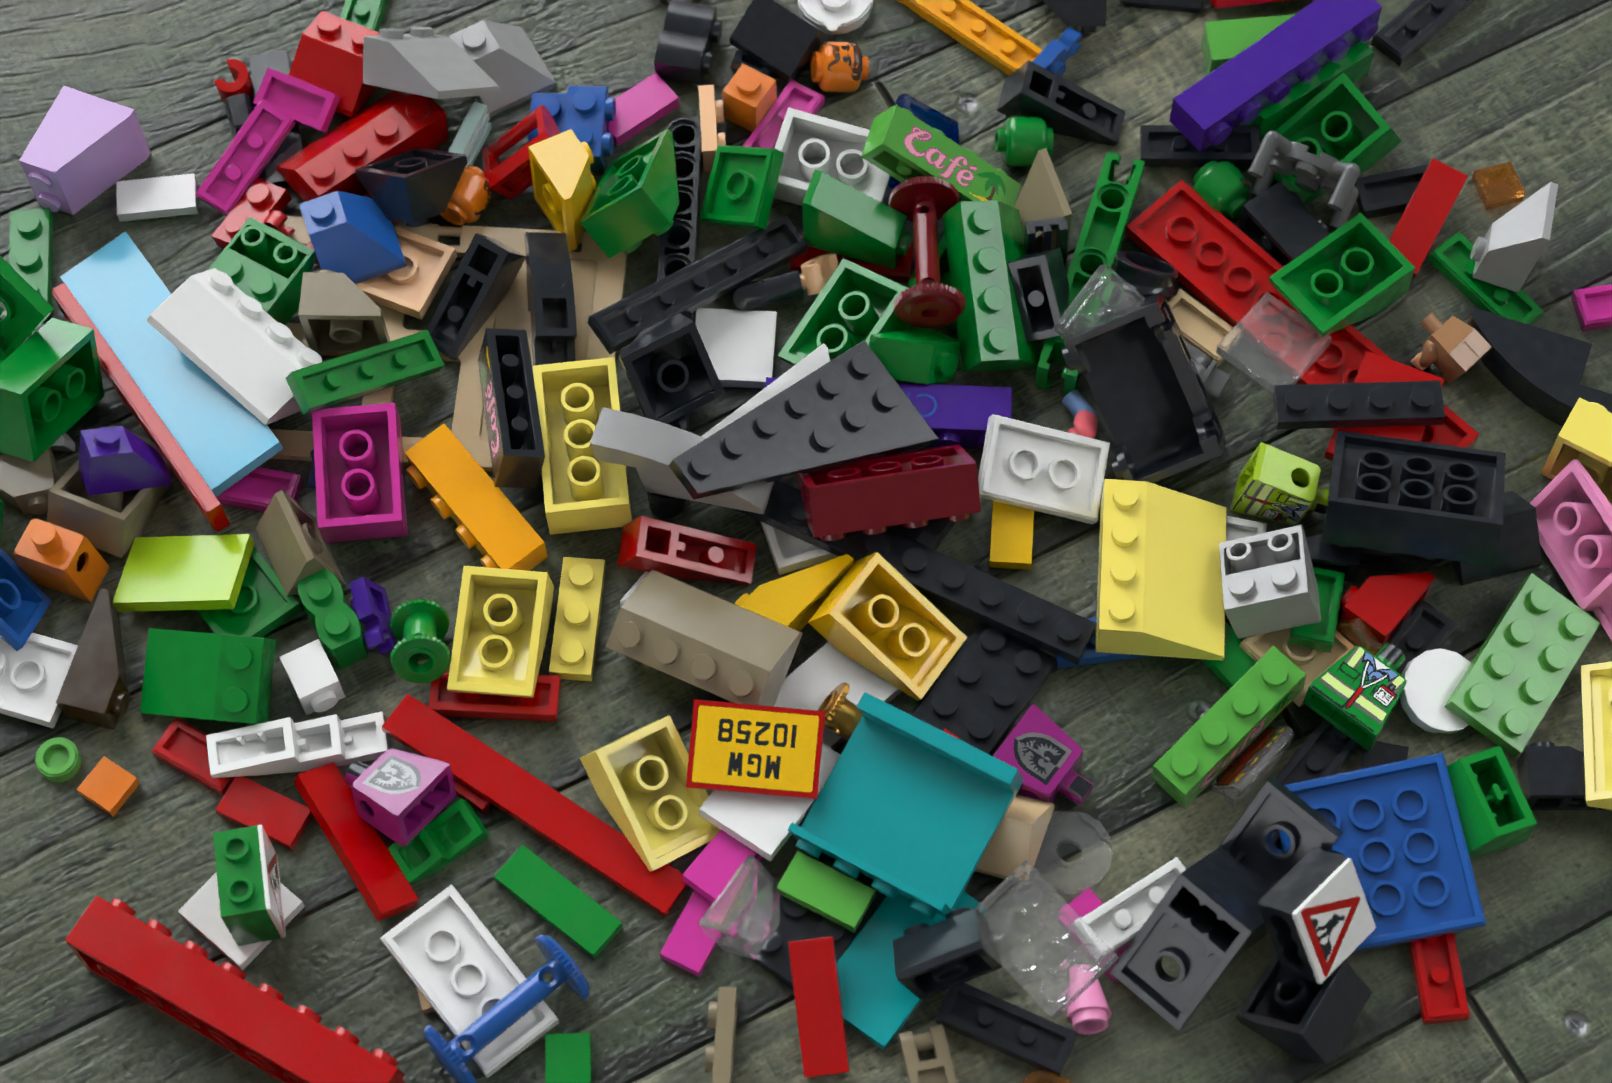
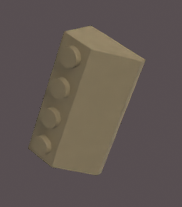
[606,570,803,707]

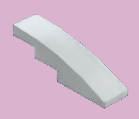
[206,711,391,778]

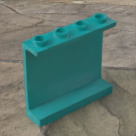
[788,692,1024,919]

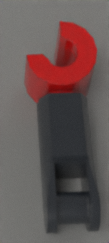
[213,58,254,139]

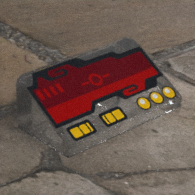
[1211,727,1294,806]

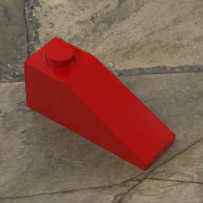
[617,516,757,585]

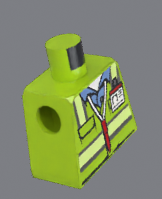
[1230,442,1329,525]

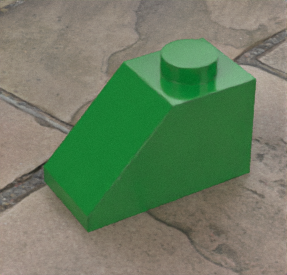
[869,328,961,384]

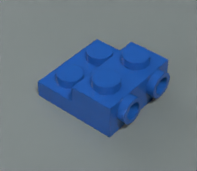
[527,86,616,171]

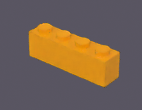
[404,423,549,571]

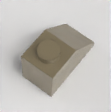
[0,448,60,515]

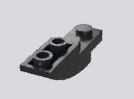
[525,232,577,378]

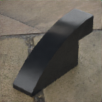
[1467,308,1612,427]

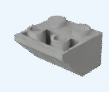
[1219,525,1321,639]

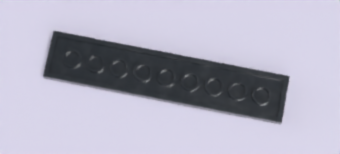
[739,622,1056,989]

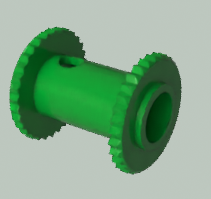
[390,599,451,683]

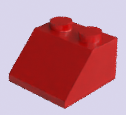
[288,11,380,118]

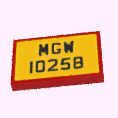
[686,699,825,799]

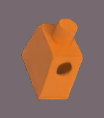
[13,518,110,603]

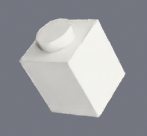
[280,639,345,715]

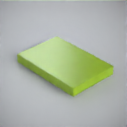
[112,534,255,612]

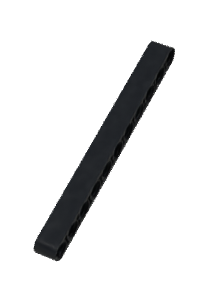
[647,118,703,519]

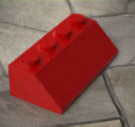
[276,90,448,202]

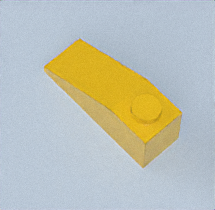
[734,554,854,632]

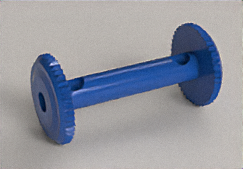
[424,935,590,1083]

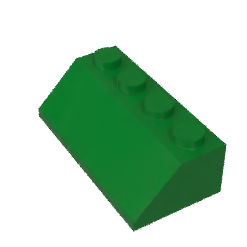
[942,200,1039,372]

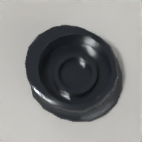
[1110,251,1179,296]

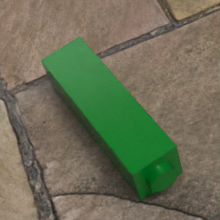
[1240,41,1374,141]

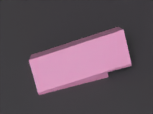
[1530,459,1612,641]

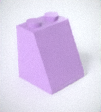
[19,86,151,215]

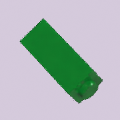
[802,170,912,270]

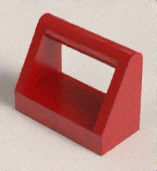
[482,105,560,201]

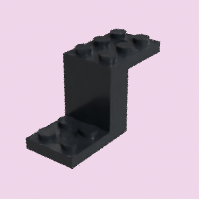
[1109,777,1344,1031]

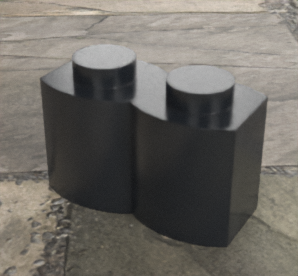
[654,0,723,85]

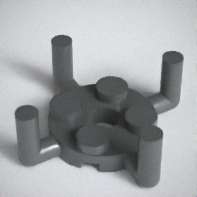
[1248,131,1360,231]

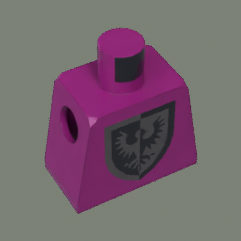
[993,704,1094,806]
[345,749,456,847]

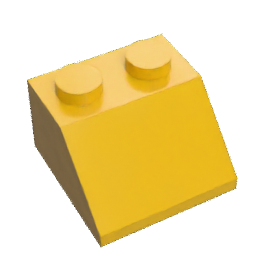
[528,129,596,252]

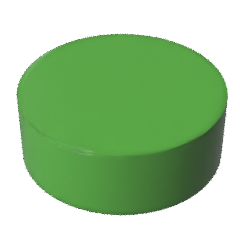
[35,737,82,783]

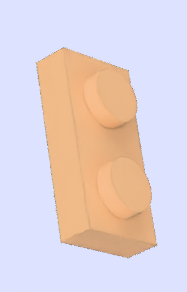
[698,85,725,173]

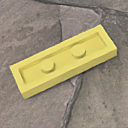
[549,557,606,681]

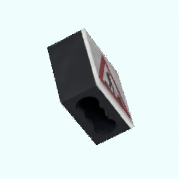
[1257,847,1376,984]

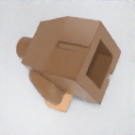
[1411,312,1492,384]

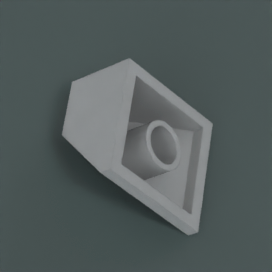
[449,20,557,117]
[1470,182,1558,293]

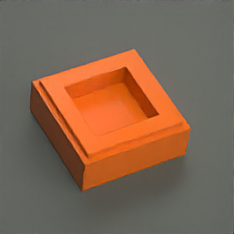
[76,756,140,817]

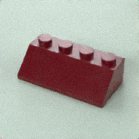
[797,444,981,541]

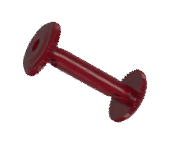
[889,176,966,328]

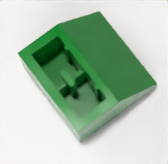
[208,217,316,325]
[1447,745,1537,860]

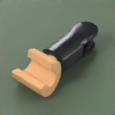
[733,253,838,310]

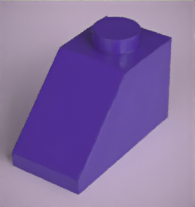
[78,426,172,495]

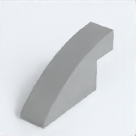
[590,407,774,514]

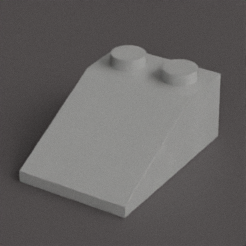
[363,27,499,99]

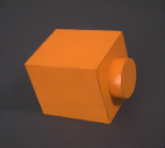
[722,64,777,132]

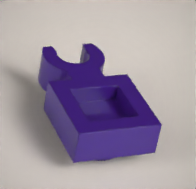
[349,576,397,655]

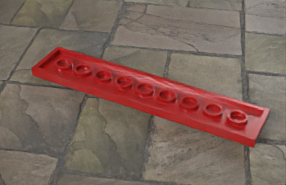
[1125,180,1479,448]

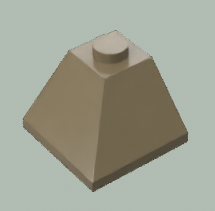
[1014,149,1072,256]

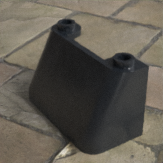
[1061,292,1226,483]

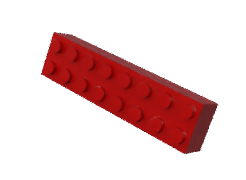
[65,895,405,1083]

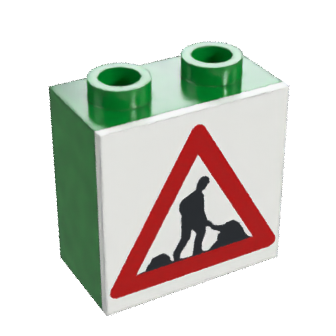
[213,825,286,946]

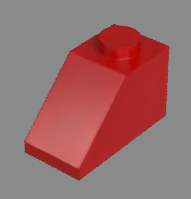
[1338,572,1436,652]

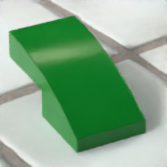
[388,799,490,884]

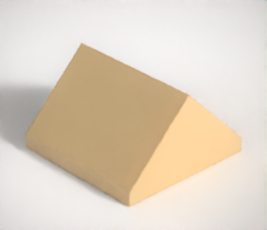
[975,794,1055,885]

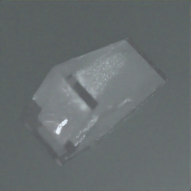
[698,855,780,959]

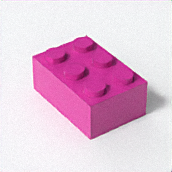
[312,403,408,543]

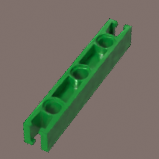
[1035,152,1145,395]

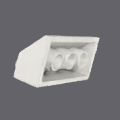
[146,268,323,425]

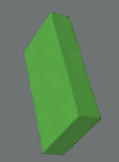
[776,851,876,933]

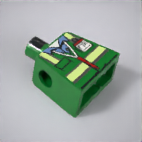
[1303,643,1407,751]

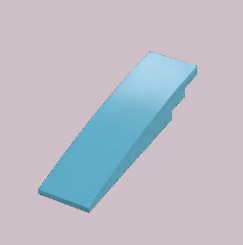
[60,231,284,497]

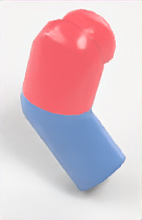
[1062,389,1099,439]

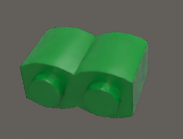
[298,569,368,670]

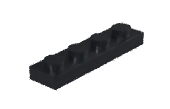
[1273,381,1445,430]

